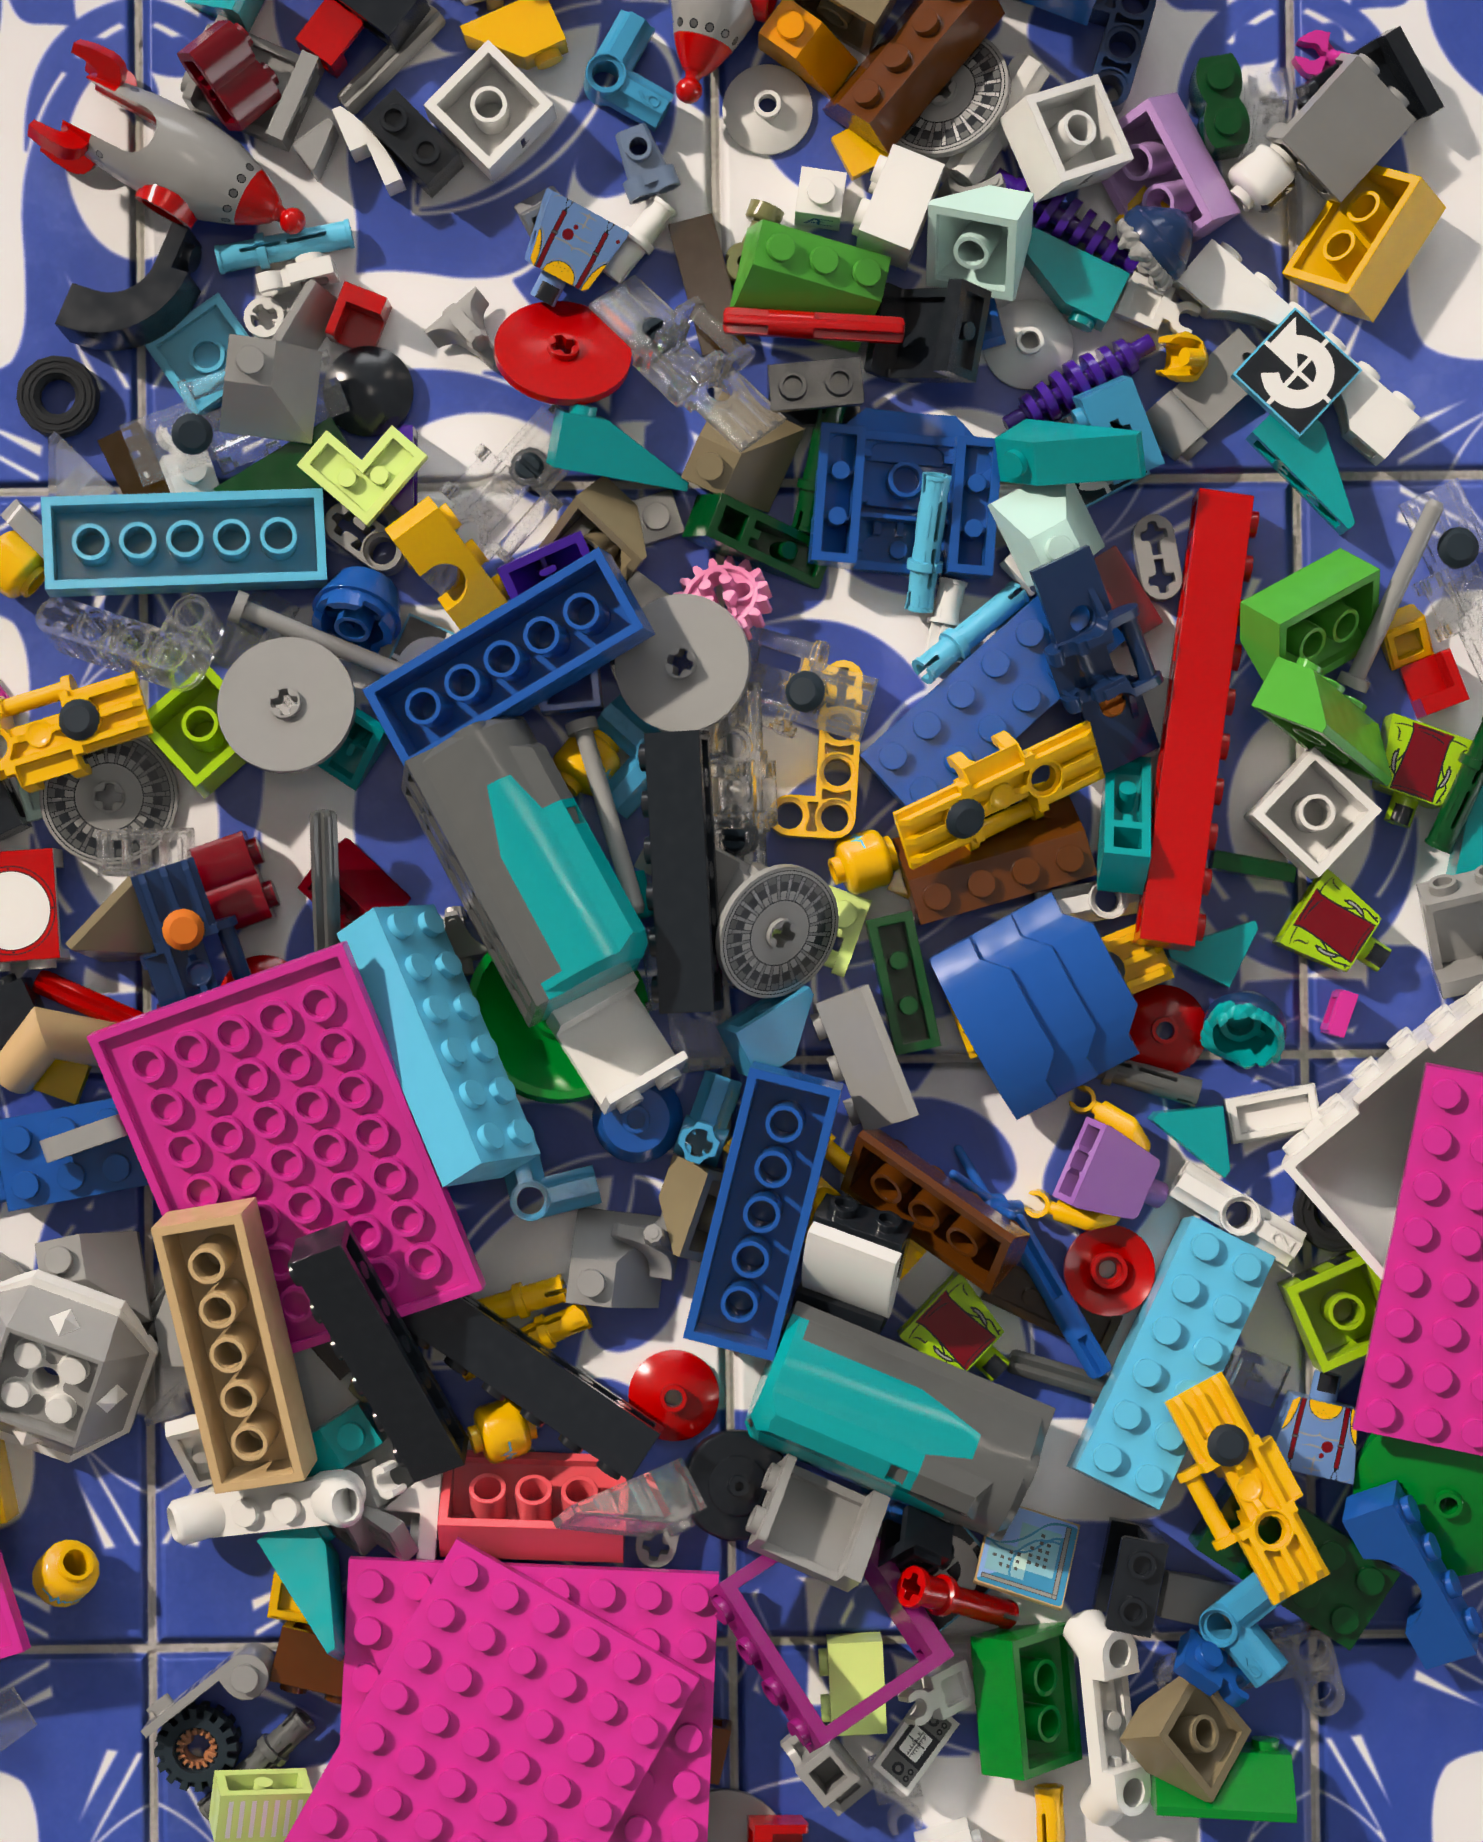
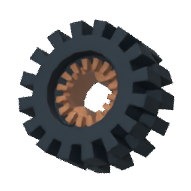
[154,1701,243,1792]

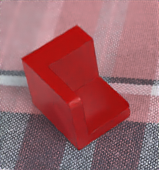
[295,0,364,79]
[325,281,392,349]
[1399,648,1470,719]
[747,1815,809,1842]

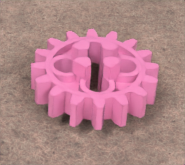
[673,556,772,640]

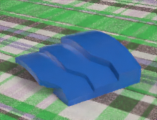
[808,407,1000,579]
[929,891,1140,1120]

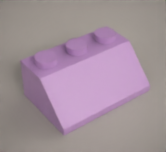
[1101,92,1241,243]

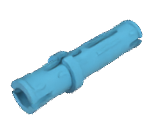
[214,219,355,275]
[904,472,952,613]
[912,581,1029,684]

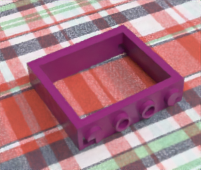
[708,1536,954,1753]

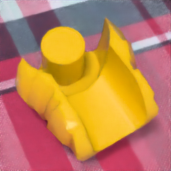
[1155,331,1209,382]

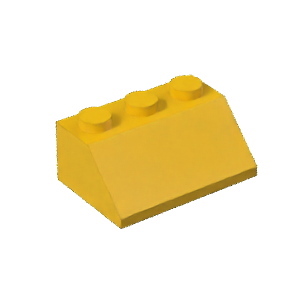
[1282,165,1446,322]

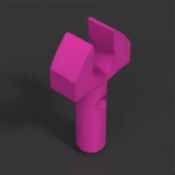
[1291,30,1350,80]

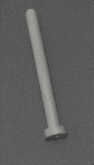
[1337,499,1443,694]
[227,590,404,676]
[565,716,645,915]

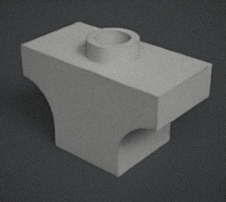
[780,1719,874,1817]

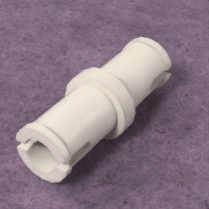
[602,195,678,286]

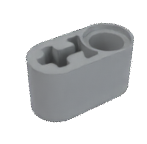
[324,503,407,576]

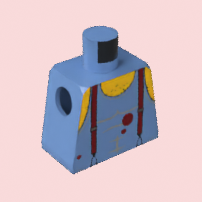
[525,188,629,307]
[1269,1369,1357,1485]

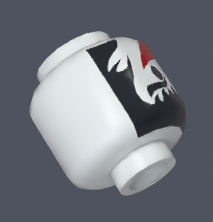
[1228,143,1297,213]

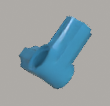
[583,9,674,132]
[597,695,662,820]
[673,1070,742,1168]
[504,1129,602,1221]
[1198,1571,1289,1689]

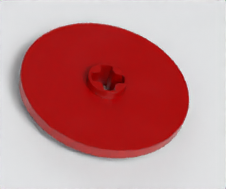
[494,301,632,406]

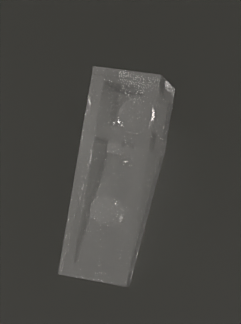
[552,1458,707,1538]

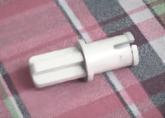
[925,577,968,666]

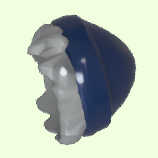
[1116,205,1193,291]

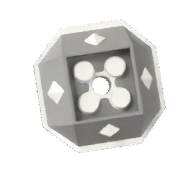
[0,1269,159,1463]

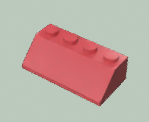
[437,1450,627,1563]

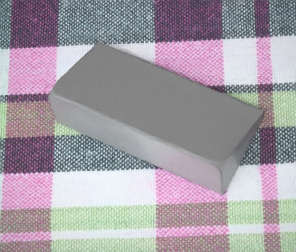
[272,278,337,350]

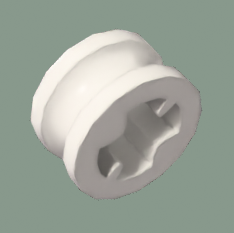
[244,297,286,339]

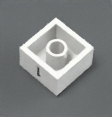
[424,40,557,183]
[999,74,1134,203]
[851,144,945,271]
[1243,747,1382,879]

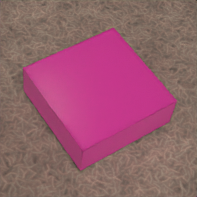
[1320,989,1359,1038]

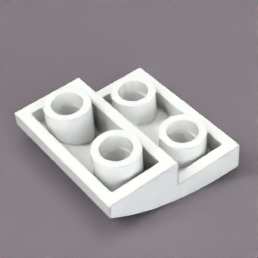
[802,1221,902,1318]

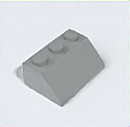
[810,984,919,1130]

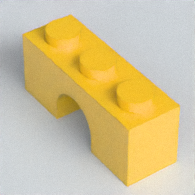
[385,496,510,630]

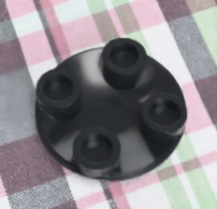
[323,346,414,437]

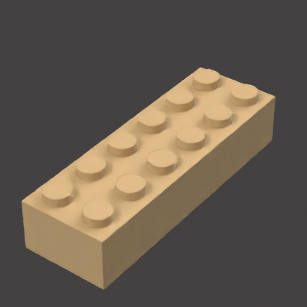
[151,1197,318,1494]

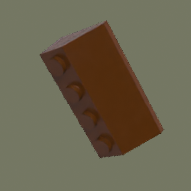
[822,0,1005,153]
[891,795,1097,926]
[840,1129,1030,1295]

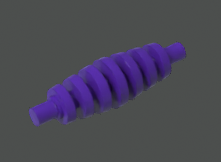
[995,167,1139,275]
[1002,334,1156,430]

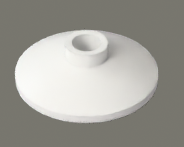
[722,64,813,156]
[983,299,1074,390]

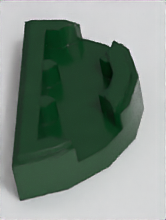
[1208,850,1297,883]

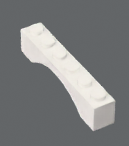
[1172,239,1421,466]

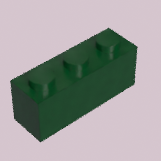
[865,910,942,1056]

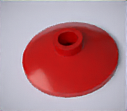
[1129,985,1205,1073]
[1063,1225,1155,1317]
[628,1350,719,1441]

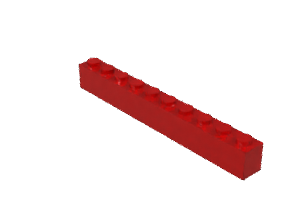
[1133,488,1259,952]

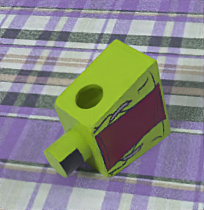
[1372,713,1472,828]
[1272,869,1392,972]
[897,1270,1010,1381]

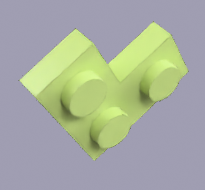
[297,425,428,527]

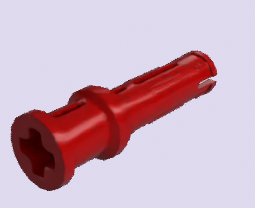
[896,1566,1019,1630]

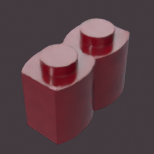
[177,20,281,131]
[190,831,280,931]

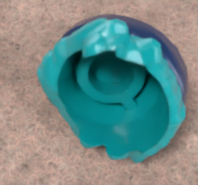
[1200,990,1287,1069]

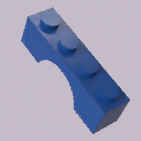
[1342,1480,1483,1670]

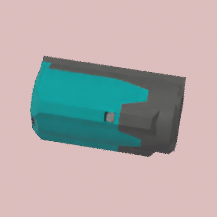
[401,716,648,1028]
[745,1301,1056,1542]

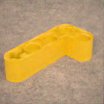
[768,660,864,840]

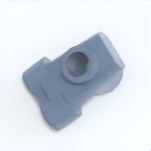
[615,123,681,204]

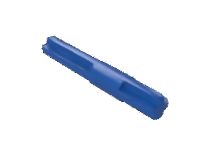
[1013,1214,1112,1379]

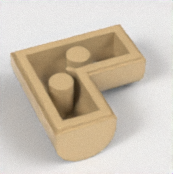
[0,1006,116,1094]

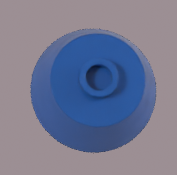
[312,566,401,654]
[592,1085,683,1163]

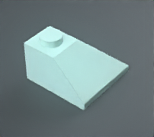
[926,185,1034,301]
[987,483,1105,587]

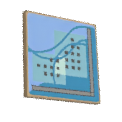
[973,1506,1080,1611]

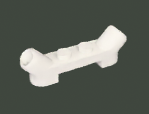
[167,1469,366,1546]
[1063,1609,1151,1826]

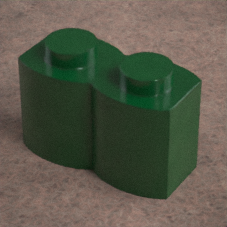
[1189,53,1250,161]

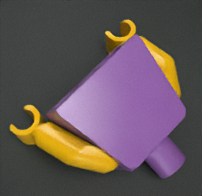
[1024,1085,1169,1231]

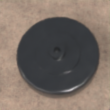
[680,1429,784,1541]

